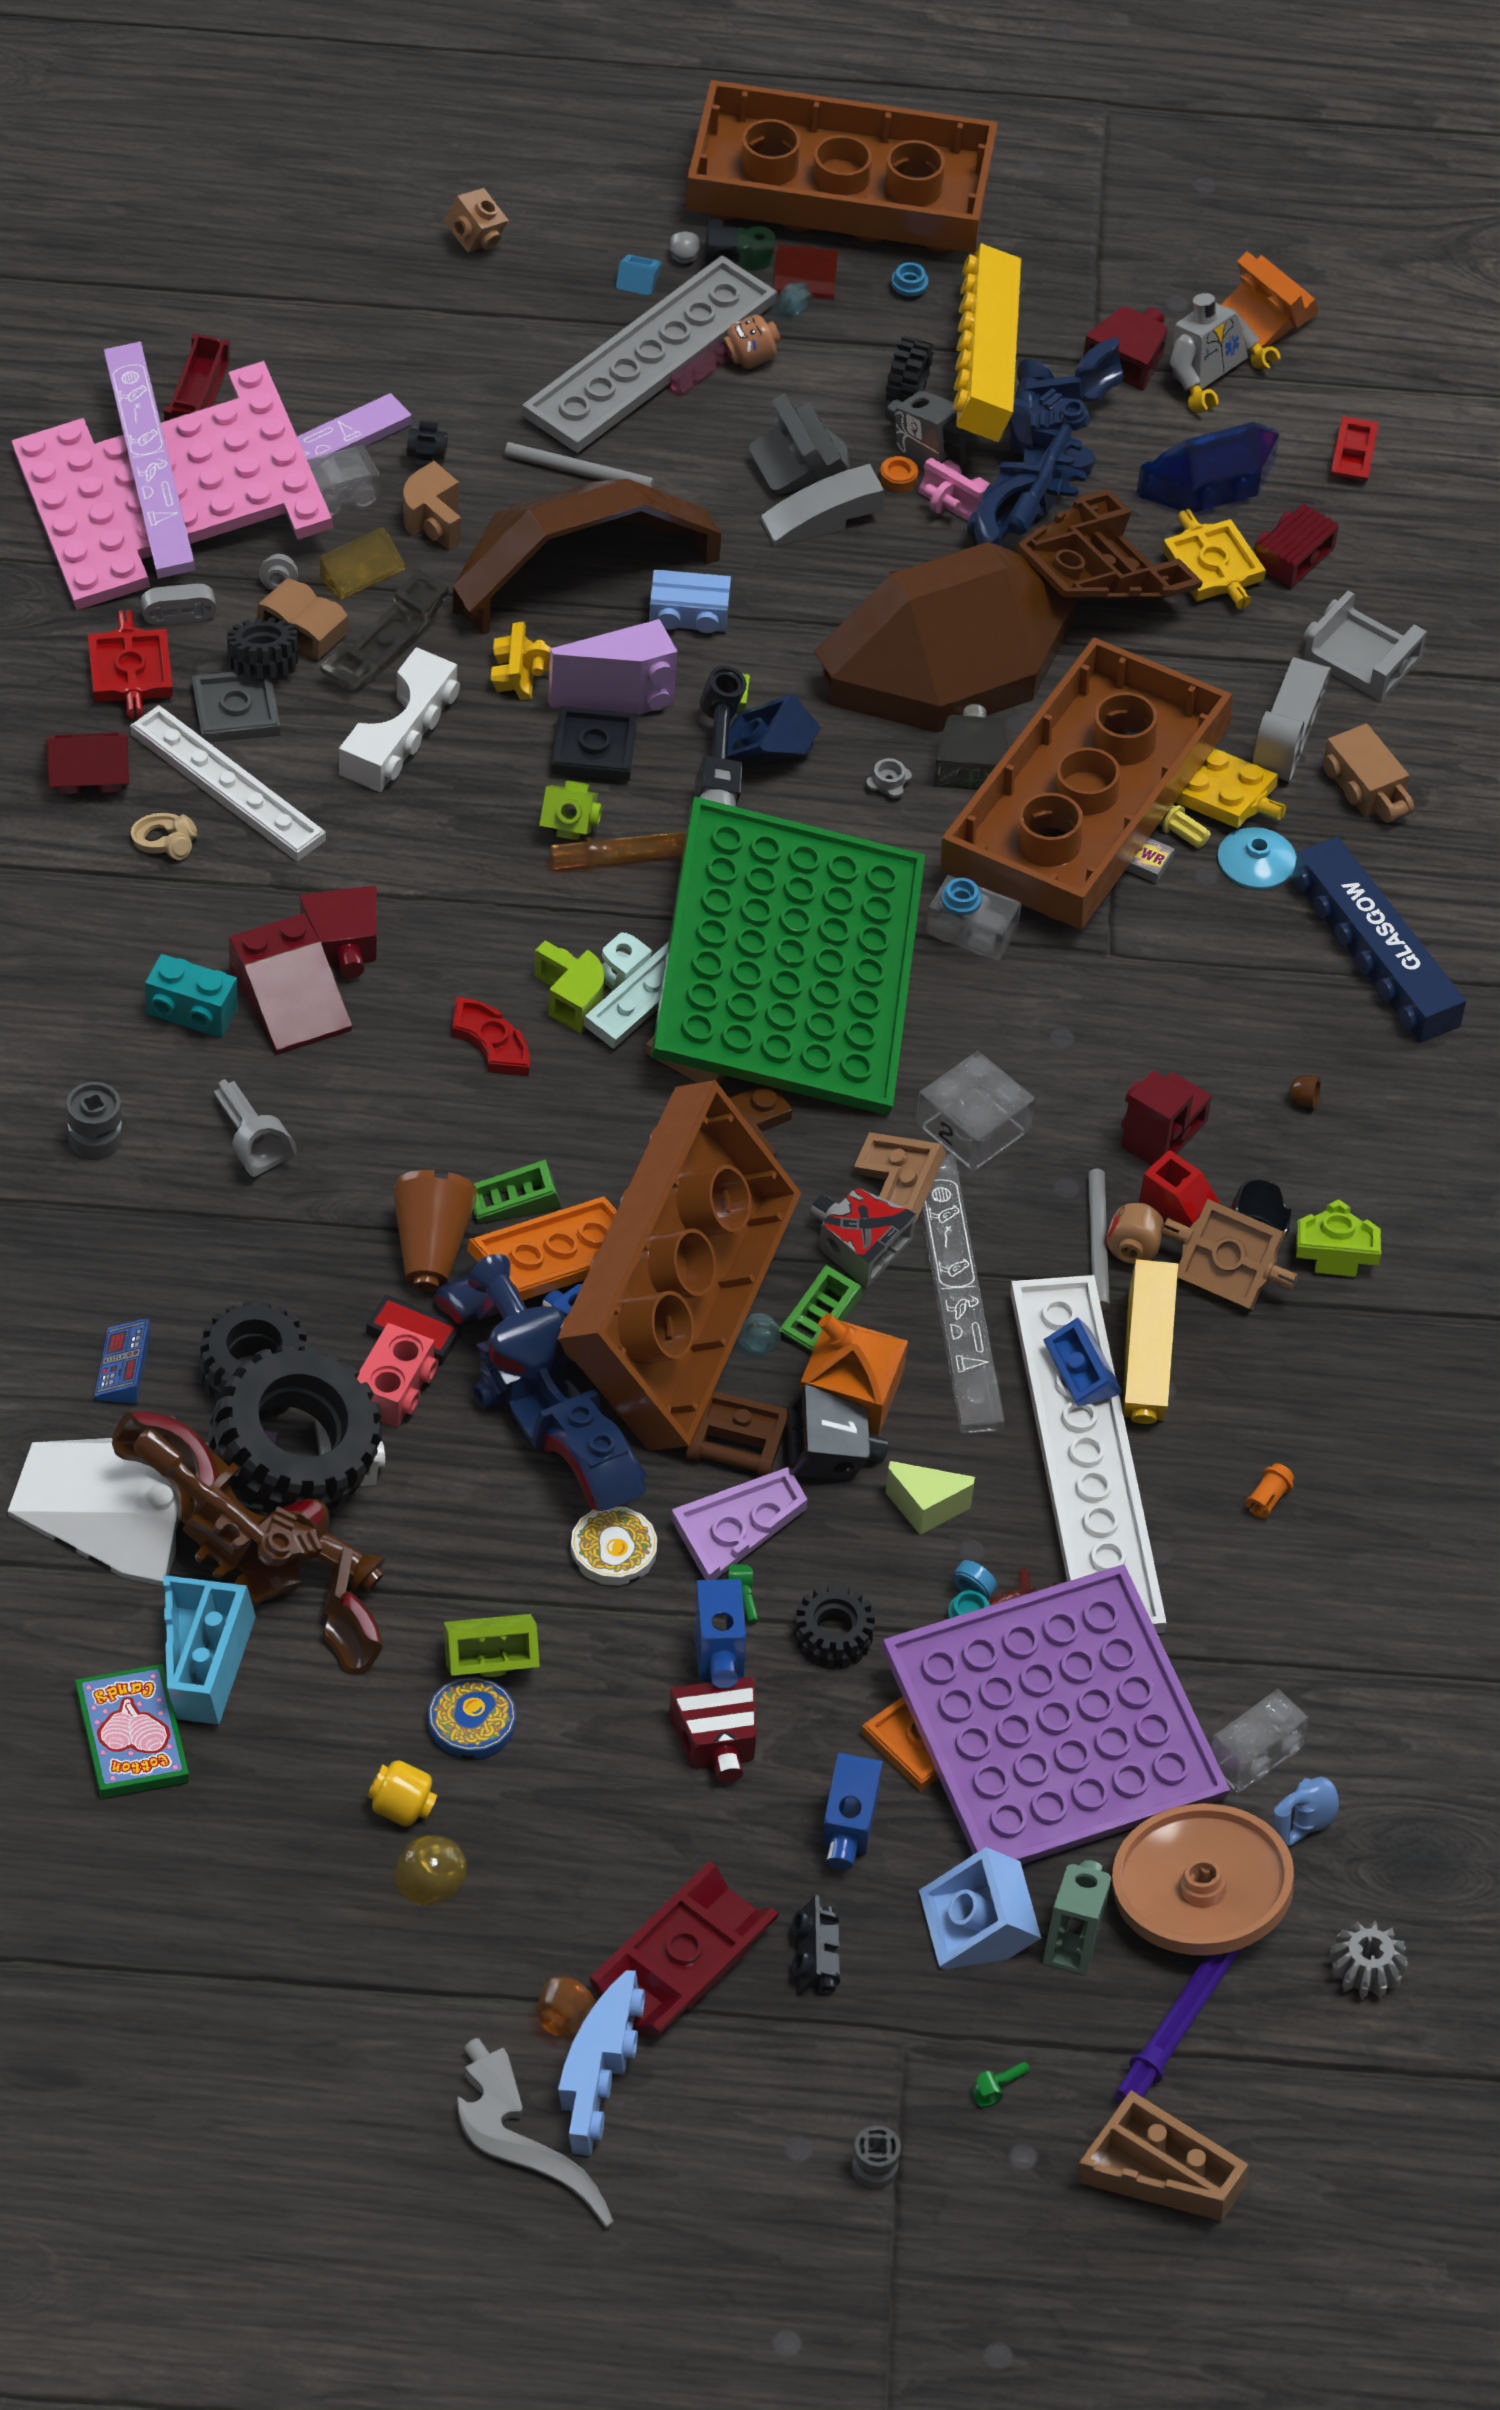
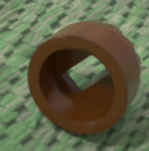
[1290,1075,1321,1109]

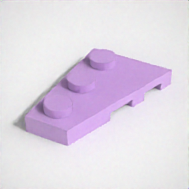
[671,1467,807,1580]

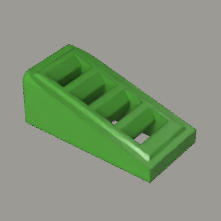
[473,1160,561,1224]
[779,1265,862,1353]

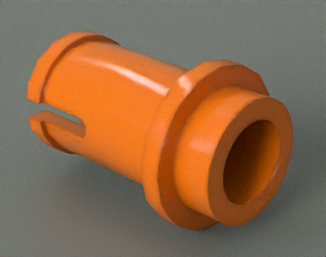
[1245,1463,1294,1519]

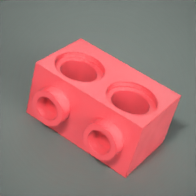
[357,1323,438,1428]

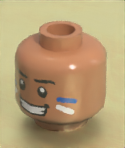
[723,314,781,370]

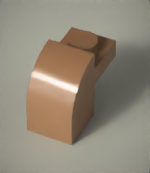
[403,461,461,551]

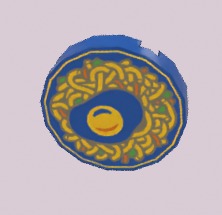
[428,1676,516,1759]

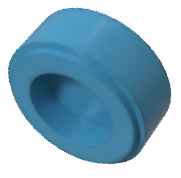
[952,1560,997,1600]

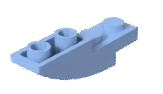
[558,1970,645,2156]

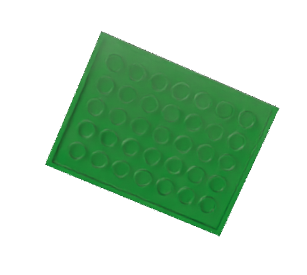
[651,796,925,1116]

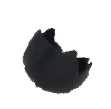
[1230,1179,1292,1236]

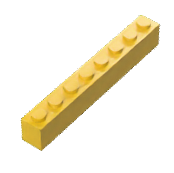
[953,243,1021,442]

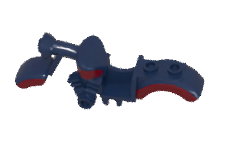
[435,1254,647,1511]

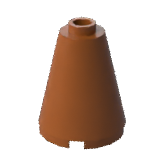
[393,1170,477,1292]

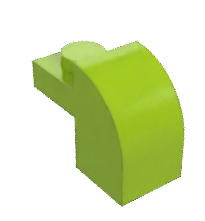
[534,940,604,1034]

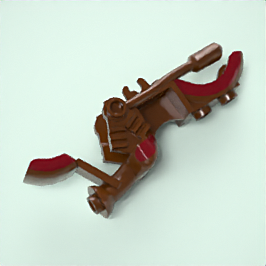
[112,1411,386,1675]

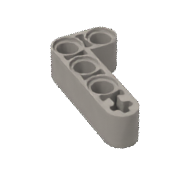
[1253,657,1331,782]

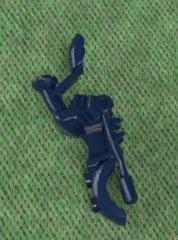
[967,336,1123,546]

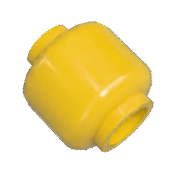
[367,1760,437,1827]

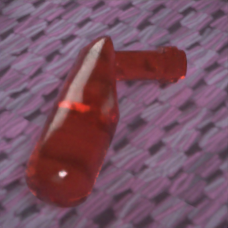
[989,1568,1035,1605]

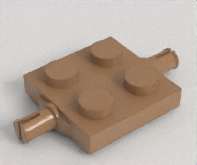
[1162,1199,1298,1310]

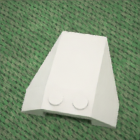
[8,1438,211,1586]

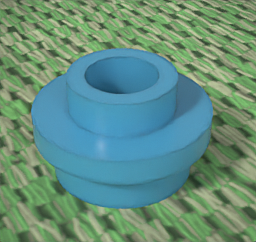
[891,262,928,297]
[941,878,982,916]

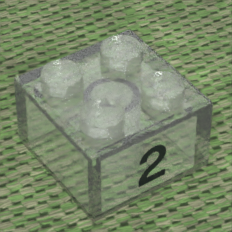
[916,1050,1036,1172]

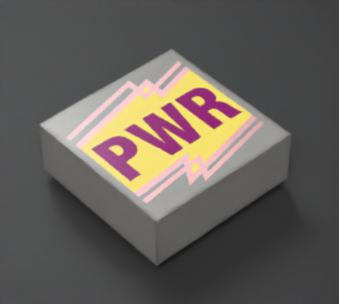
[1126,838,1175,883]

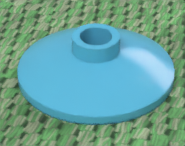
[1217,827,1296,890]

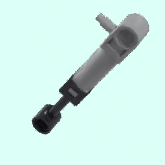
[695,666,747,807]

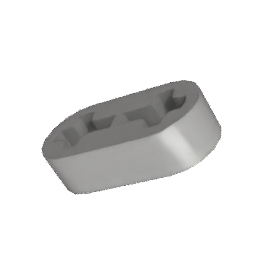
[141,584,217,625]

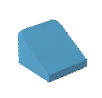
[616,255,662,295]

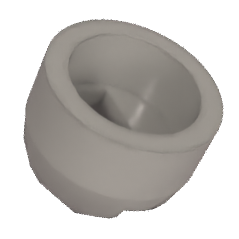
[670,232,699,264]

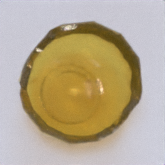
[395,1835,468,1905]

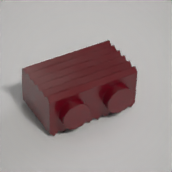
[1254,503,1339,588]

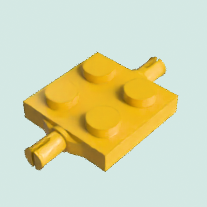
[1162,509,1266,609]
[1175,748,1286,828]

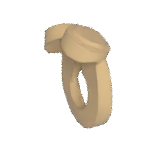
[131,813,197,860]

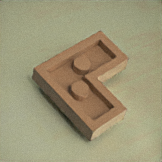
[854,1132,946,1222]

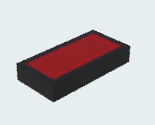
[366,1295,462,1364]

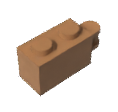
[1323,723,1414,823]

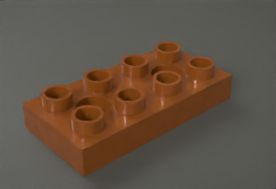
[686,80,998,253]
[941,637,1233,930]
[557,1080,802,1451]

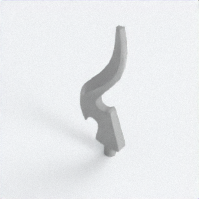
[457,2038,613,2229]

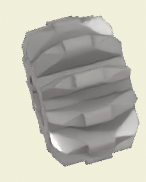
[1329,1920,1408,2000]

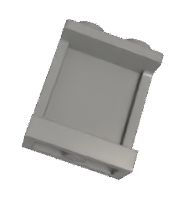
[1303,590,1427,702]

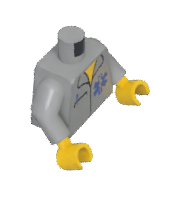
[1170,293,1280,413]

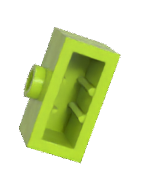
[443,1614,540,1677]

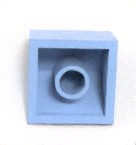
[919,1847,1041,1969]

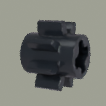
[407,421,448,466]

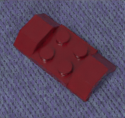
[590,1861,778,2036]

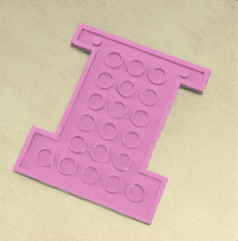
[11,361,334,610]

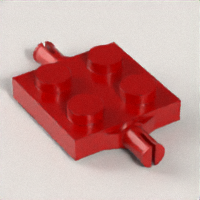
[88,610,173,719]

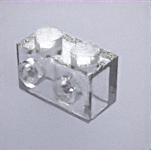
[1211,1689,1309,1793]

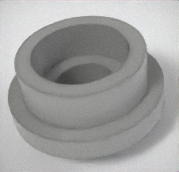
[259,554,298,590]

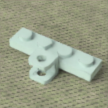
[583,933,669,1049]

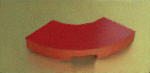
[452,997,530,1076]

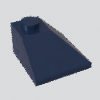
[727,694,821,766]

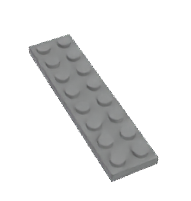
[522,256,777,453]

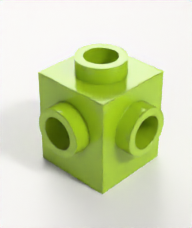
[539,781,602,840]

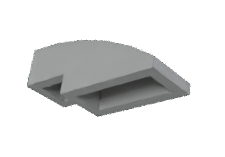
[761,464,884,547]

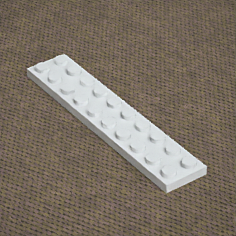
[1010,1275,1166,1633]

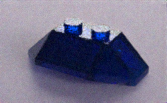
[1137,422,1280,513]

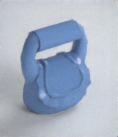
[1273,1776,1339,1847]

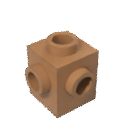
[443,188,509,253]

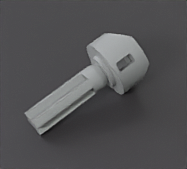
[214,1079,297,1177]

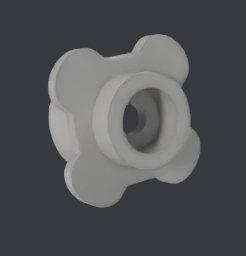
[866,758,912,798]

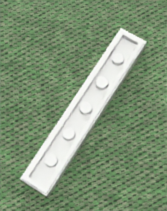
[130,705,326,862]

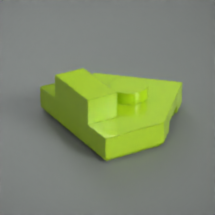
[1296,1199,1381,1277]

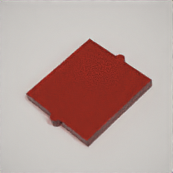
[774,245,838,300]

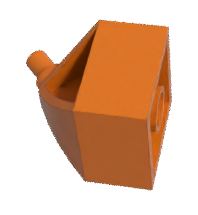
[800,1313,908,1435]

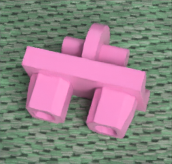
[918,457,990,521]

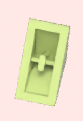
[885,1461,975,1535]

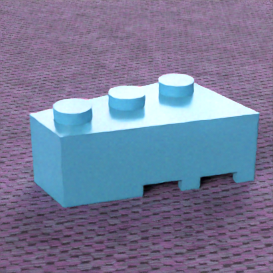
[163,1575,256,1725]

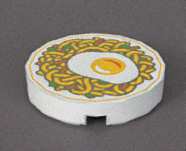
[571,1506,657,1586]

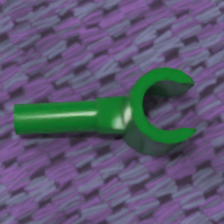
[728,1564,758,1624]
[972,2062,1030,2108]

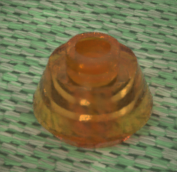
[537,1976,596,2035]

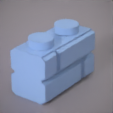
[649,570,731,633]

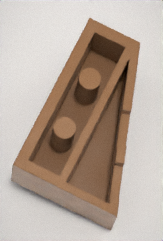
[1079,2090,1249,2221]

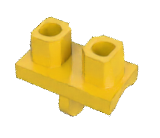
[491,621,551,701]

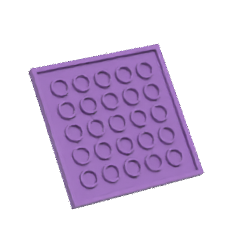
[881,1564,1230,1865]

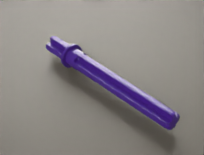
[1114,1949,1241,2103]

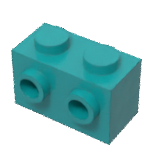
[145,954,238,1038]

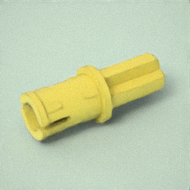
[1159,805,1210,849]

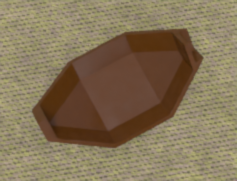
[453,479,721,635]
[814,542,1078,733]

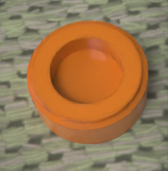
[880,456,918,493]

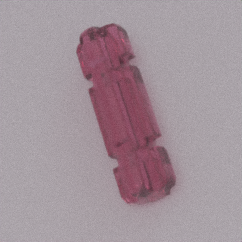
[670,341,729,394]

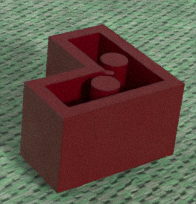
[1121,1070,1212,1165]

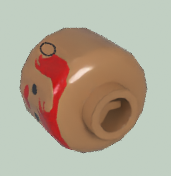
[1106,1203,1165,1264]

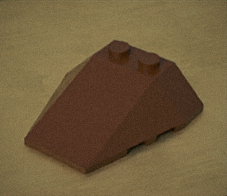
[1016,489,1203,602]

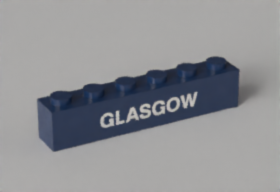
[1292,836,1466,1043]

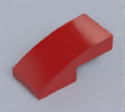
[1331,416,1379,482]

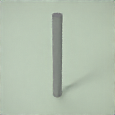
[505,442,654,488]
[1088,1169,1110,1311]

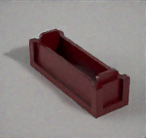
[164,333,230,422]

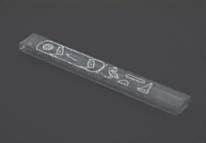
[921,1154,1004,1433]

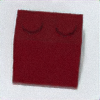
[47,732,129,794]

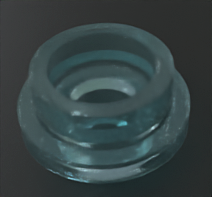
[778,282,813,317]
[738,1313,781,1353]

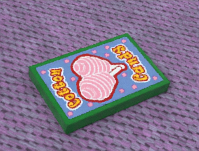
[75,1664,189,1799]

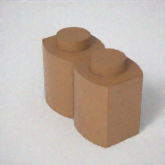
[257,578,348,660]

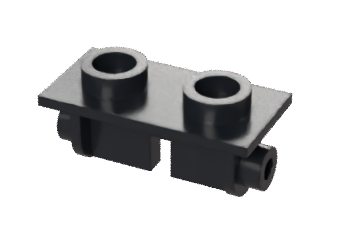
[791,1895,840,1996]

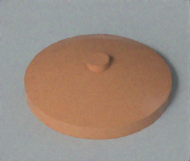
[1112,1804,1294,1955]

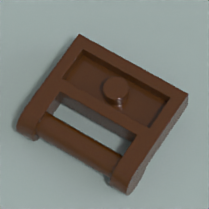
[686,1391,787,1477]

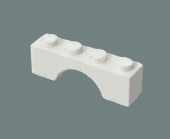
[339,647,460,792]

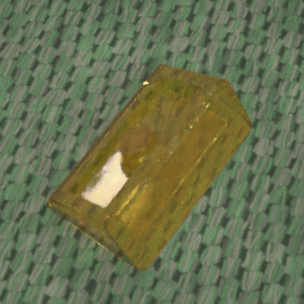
[320,527,405,599]

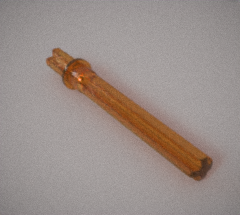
[550,831,686,869]

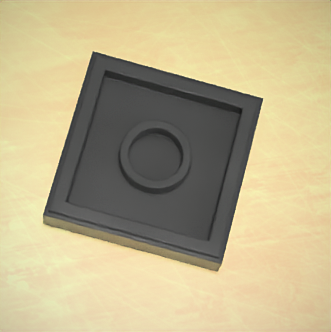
[192,672,280,742]

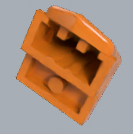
[1221,251,1319,348]

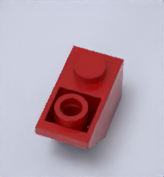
[1139,1150,1221,1232]

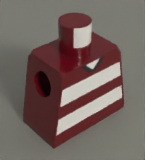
[669,1676,756,1783]

